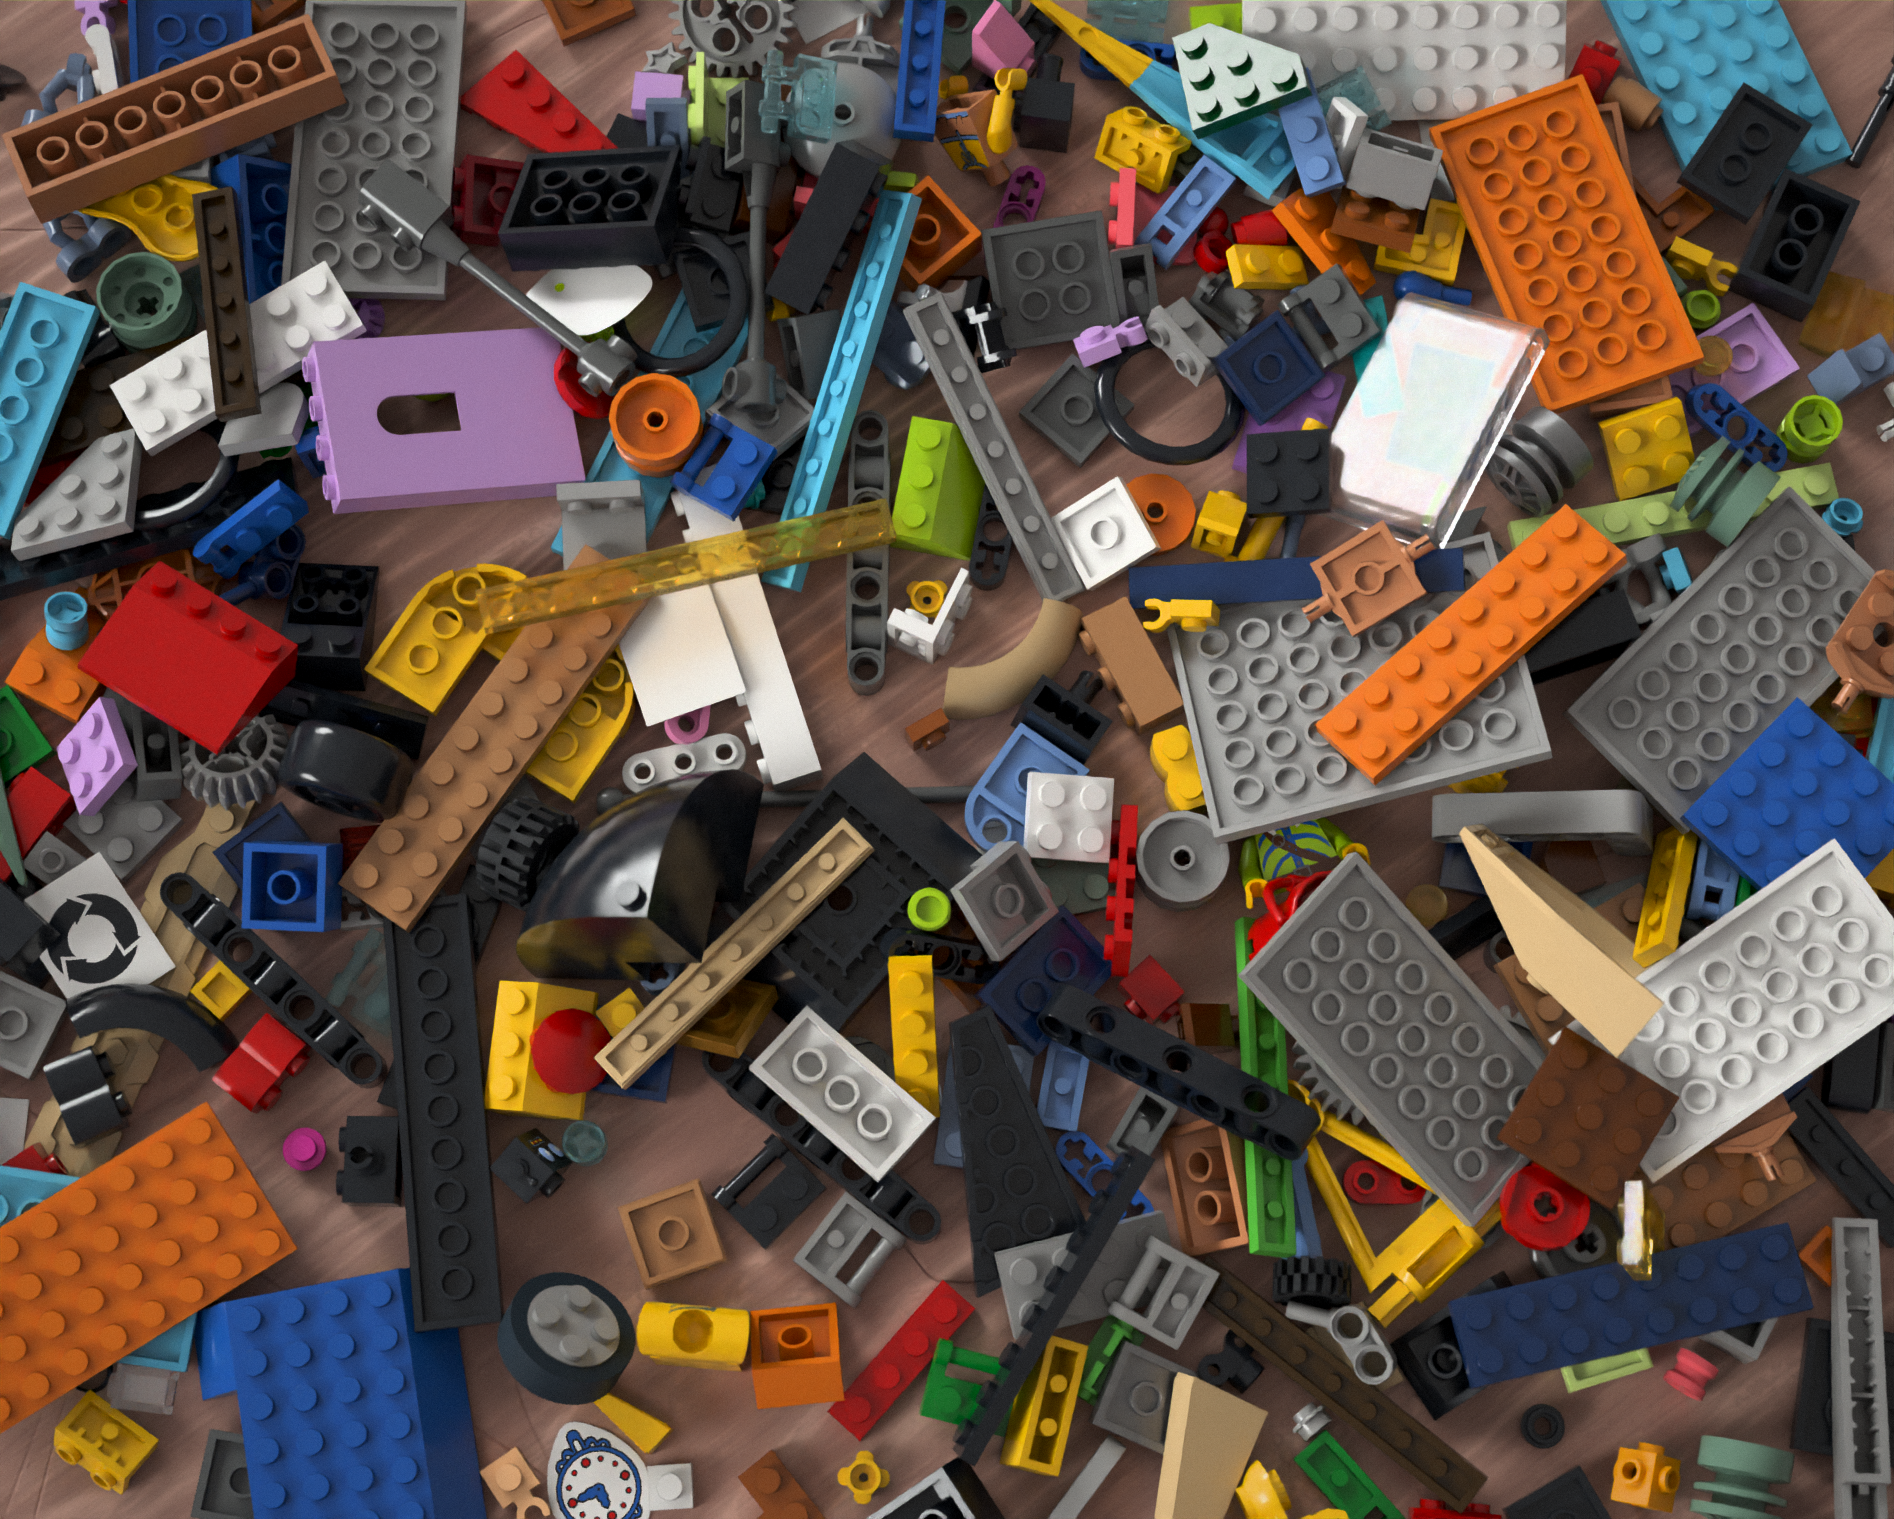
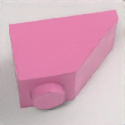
[972,0,1037,80]

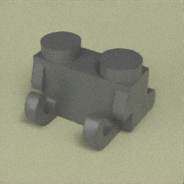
[1188,271,1265,342]

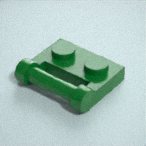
[919,1338,1014,1437]

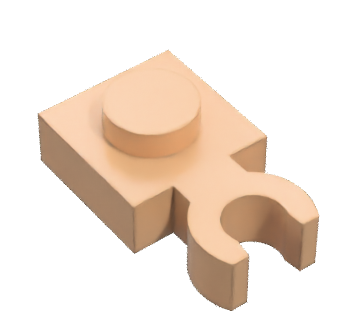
[479,1447,552,1519]

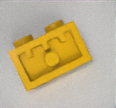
[1094,106,1192,194]
[53,1390,159,1495]

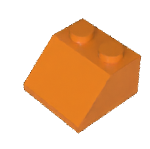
[750,1302,844,1409]

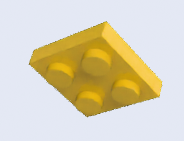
[1598,396,1695,501]

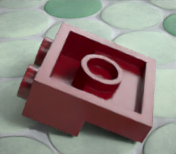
[451,154,524,247]

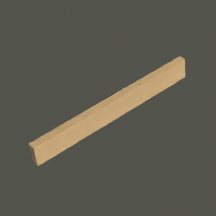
[594,817,875,1090]

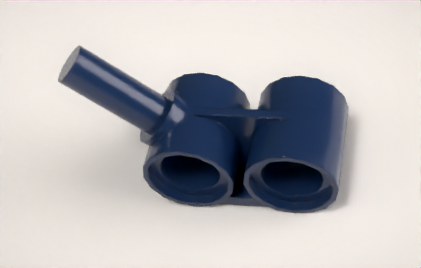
[219,524,306,606]

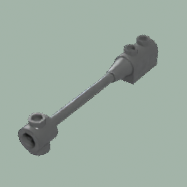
[722,79,792,413]
[358,158,638,397]

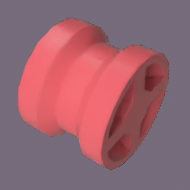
[1663,1348,1719,1401]

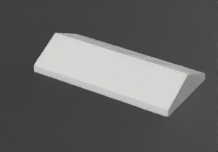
[749,1005,936,1182]

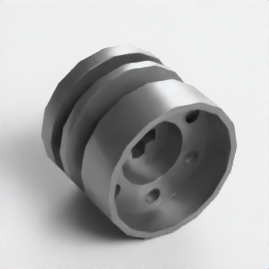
[1481,406,1594,518]

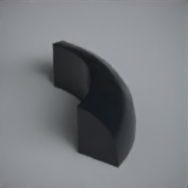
[65,983,240,1072]

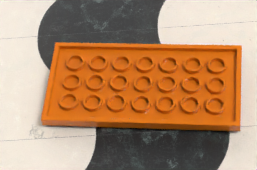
[1429,74,1705,414]
[0,1101,298,1434]

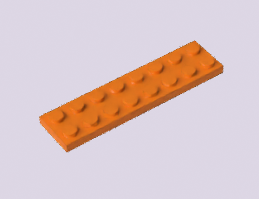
[1315,504,1627,785]

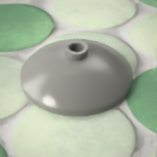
[782,63,901,179]

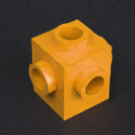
[1611,1442,1681,1513]

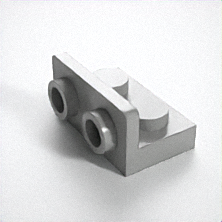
[1144,297,1228,388]

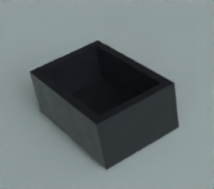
[1524,588,1642,686]

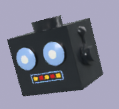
[489,1128,573,1204]

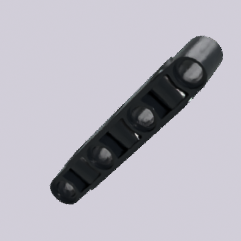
[160,872,387,1089]
[1036,984,1321,1161]
[702,1051,941,1244]

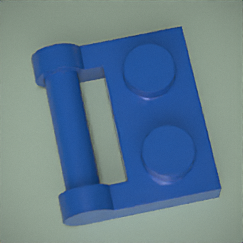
[669,413,778,522]

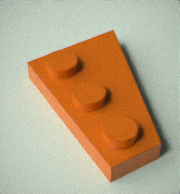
[1271,187,1377,296]

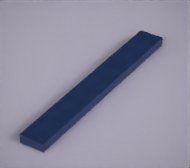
[1128,548,1466,610]

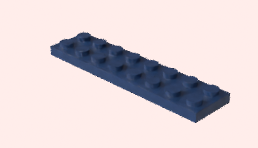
[1448,1222,1814,1390]

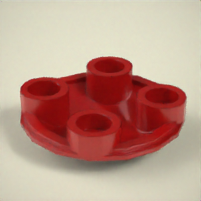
[529,1008,611,1095]

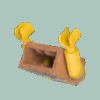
[934,68,1027,186]

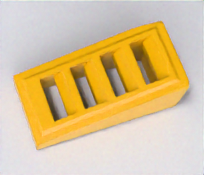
[593,1393,674,1454]

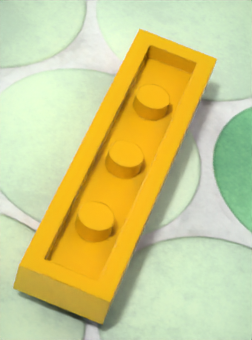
[1632,826,1698,968]
[888,955,940,1117]

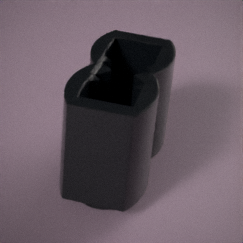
[43,1045,132,1148]

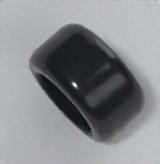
[278,720,414,823]

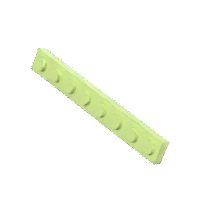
[1507,462,1839,550]

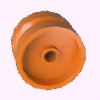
[609,373,705,478]

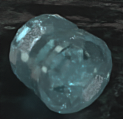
[562,1120,608,1166]

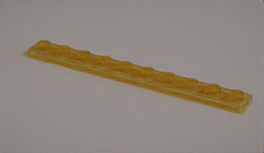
[475,498,896,635]

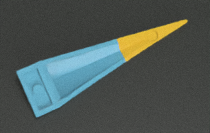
[1029,0,1296,199]

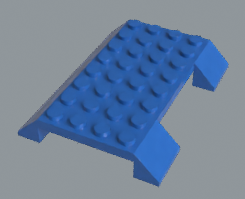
[194,1268,488,1519]

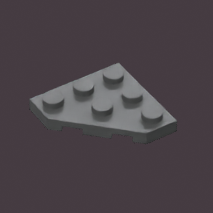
[11,428,143,561]

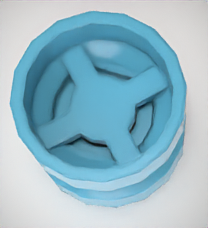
[44,592,89,650]

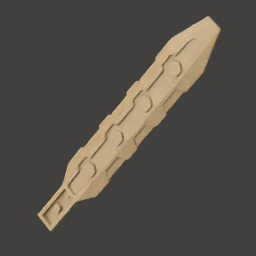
[24,800,258,1177]

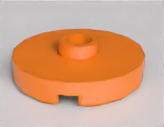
[1126,473,1196,556]

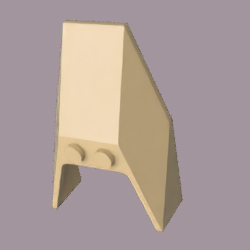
[1459,823,1664,1058]

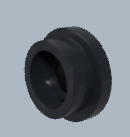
[1520,1404,1565,1449]

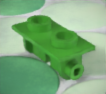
[1077,1315,1146,1407]

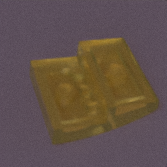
[1799,271,1894,359]

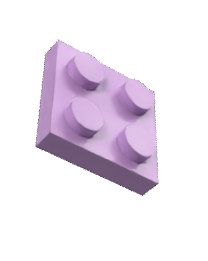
[56,697,138,816]

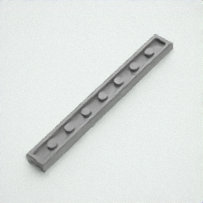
[903,292,1085,602]

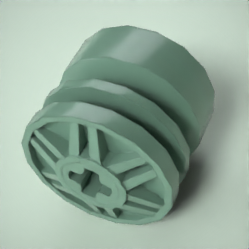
[96,252,198,354]
[1670,435,1781,547]
[1689,1435,1795,1519]

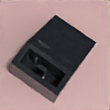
[280,563,380,692]

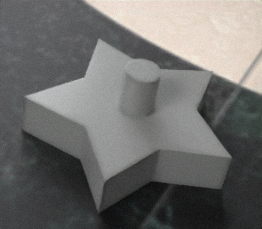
[642,41,688,74]

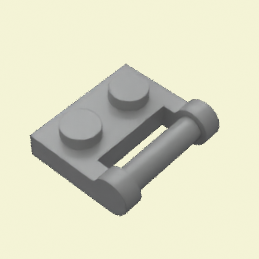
[793,1191,907,1309]
[1108,1234,1220,1350]

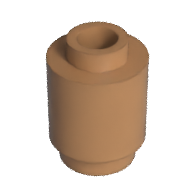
[1601,76,1664,133]

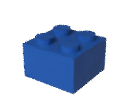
[242,840,343,932]

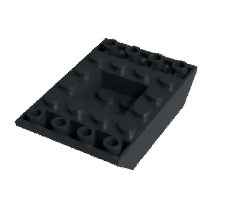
[704,752,983,1034]

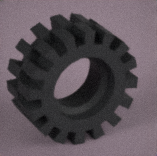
[1272,1256,1352,1309]

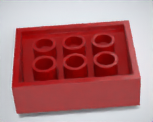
[78,561,298,755]

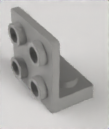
[556,480,648,573]

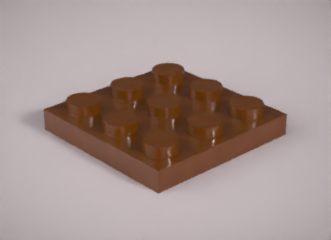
[1496,1026,1680,1210]

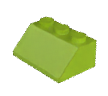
[889,416,985,561]

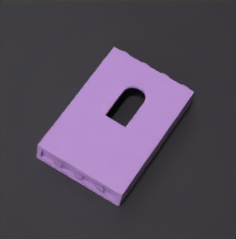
[302,327,586,514]

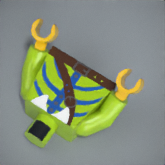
[1238,817,1371,909]

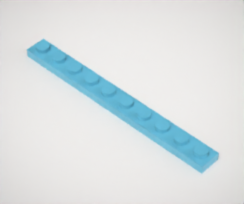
[761,190,922,592]

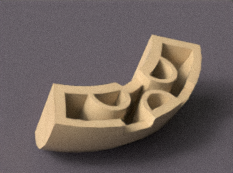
[943,598,1083,720]

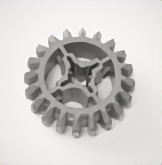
[179,713,289,811]

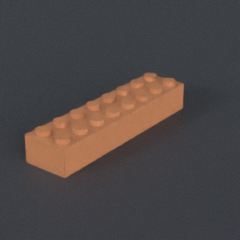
[1,14,346,224]

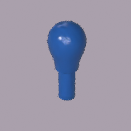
[1393,270,1472,306]

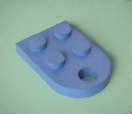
[964,722,1090,853]

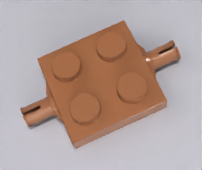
[1302,520,1436,637]

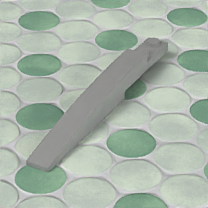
[1831,1217,1891,1519]

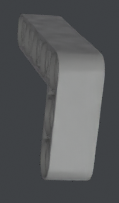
[1432,790,1653,856]

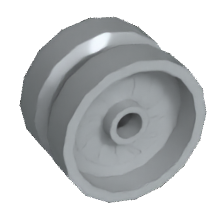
[1134,810,1230,912]

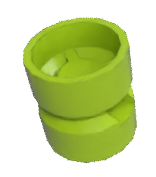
[1776,395,1843,464]

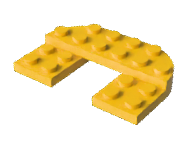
[364,564,637,804]

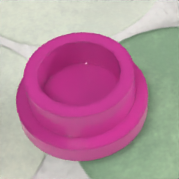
[283,1128,327,1171]

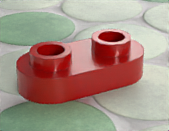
[1342,1160,1426,1205]

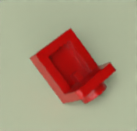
[1568,39,1622,105]

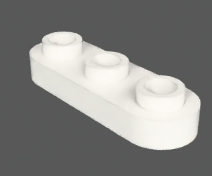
[622,733,747,794]

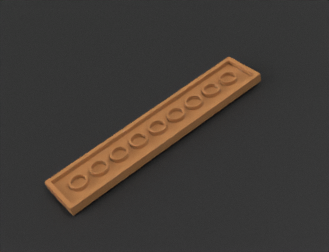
[338,544,655,933]

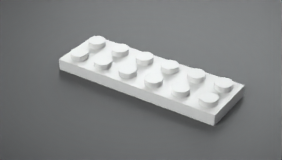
[110,261,367,457]

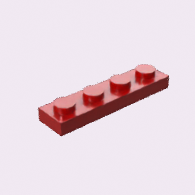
[827,1280,975,1441]

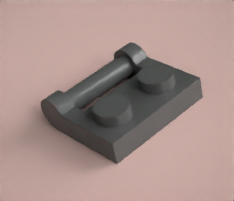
[1277,264,1384,373]

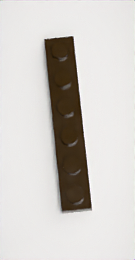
[192,186,262,422]

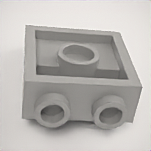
[950,841,1059,961]

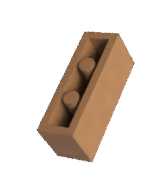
[1077,596,1184,736]

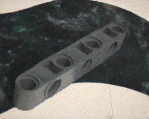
[846,410,891,696]

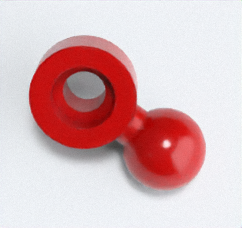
[1193,207,1233,275]

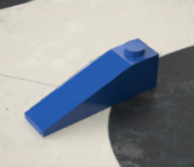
[211,154,292,304]

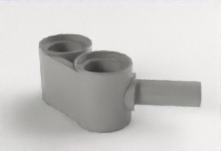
[1286,1301,1397,1385]

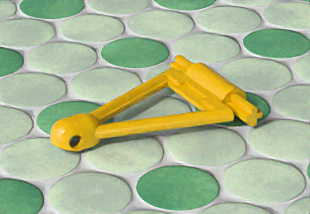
[1288,1079,1502,1329]

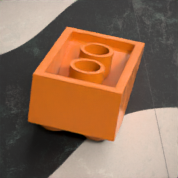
[4,586,107,725]

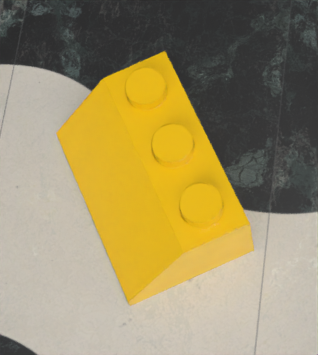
[485,981,599,1121]

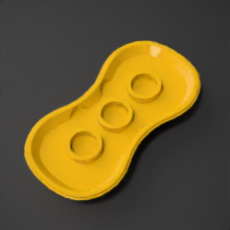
[77,173,218,262]

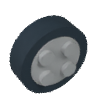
[497,1272,635,1405]

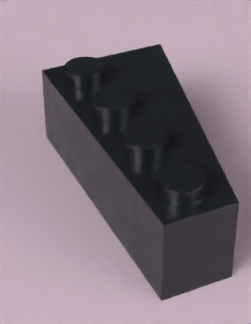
[764,139,894,315]

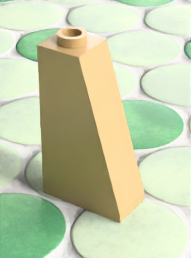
[1154,1372,1268,1519]

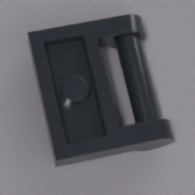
[711,1133,827,1250]

